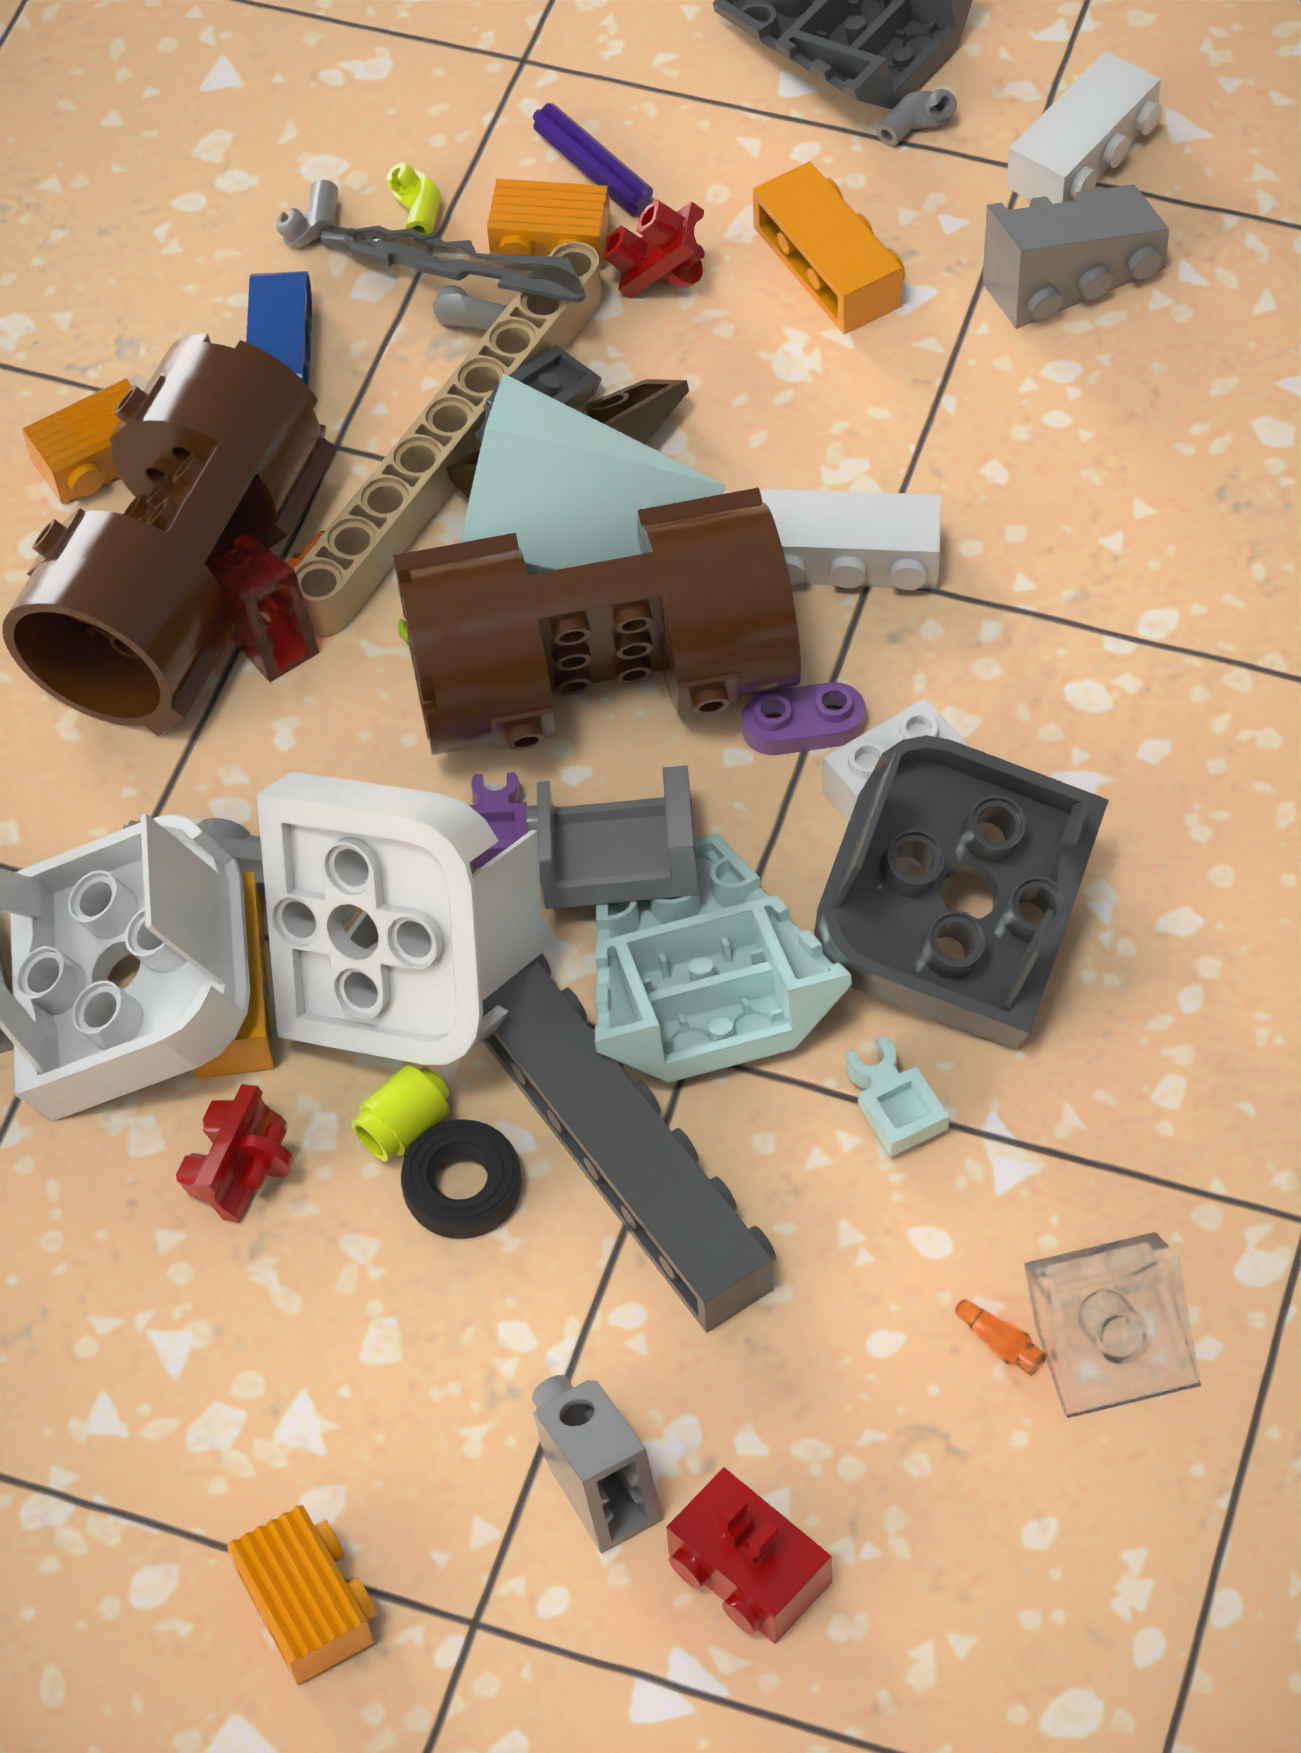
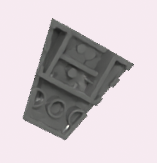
[713,0,973,109]

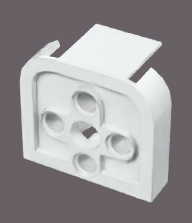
[257,771,544,1065]
[0,813,250,1121]

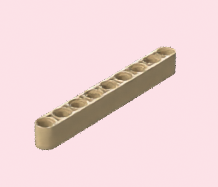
[291,241,602,637]

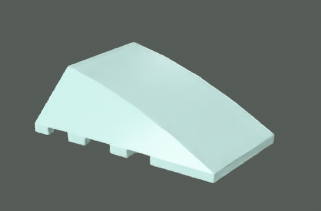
[460,373,725,575]
[595,833,852,1083]

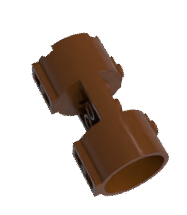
[2,334,337,736]
[393,487,801,755]

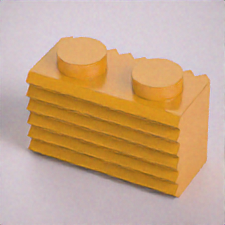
[487,178,611,268]
[21,378,133,505]
[227,1505,378,1685]

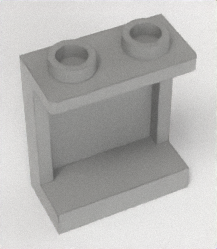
[526,765,699,909]

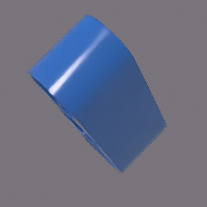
[246,271,312,387]

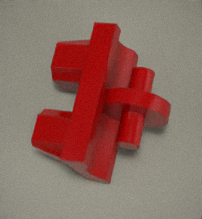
[603,199,705,298]
[176,1084,295,1223]

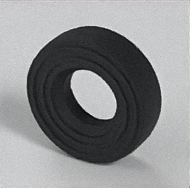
[401,1119,522,1239]

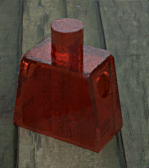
[204,535,320,682]

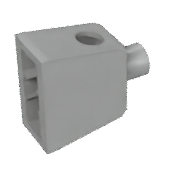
[532,1375,662,1554]

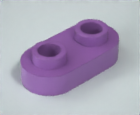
[742,682,865,755]

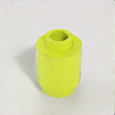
[351,1064,450,1162]

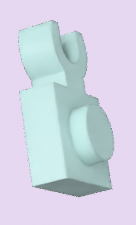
[846,1035,950,1157]

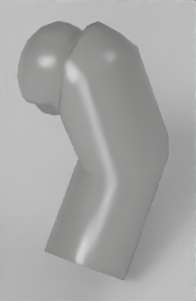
[876,89,957,147]
[276,180,338,247]
[433,285,507,331]

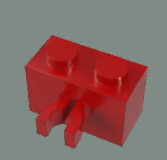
[666,1467,832,1644]

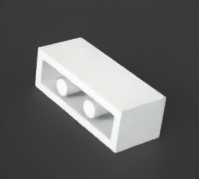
[1006,51,1162,204]
[761,489,942,590]

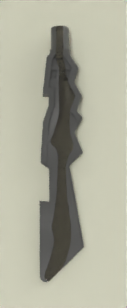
[321,225,586,302]

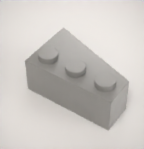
[982,184,1169,329]

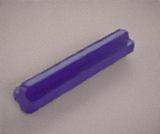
[532,103,654,215]

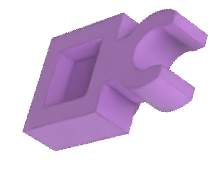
[469,772,528,867]

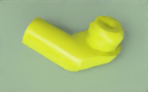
[387,163,441,235]

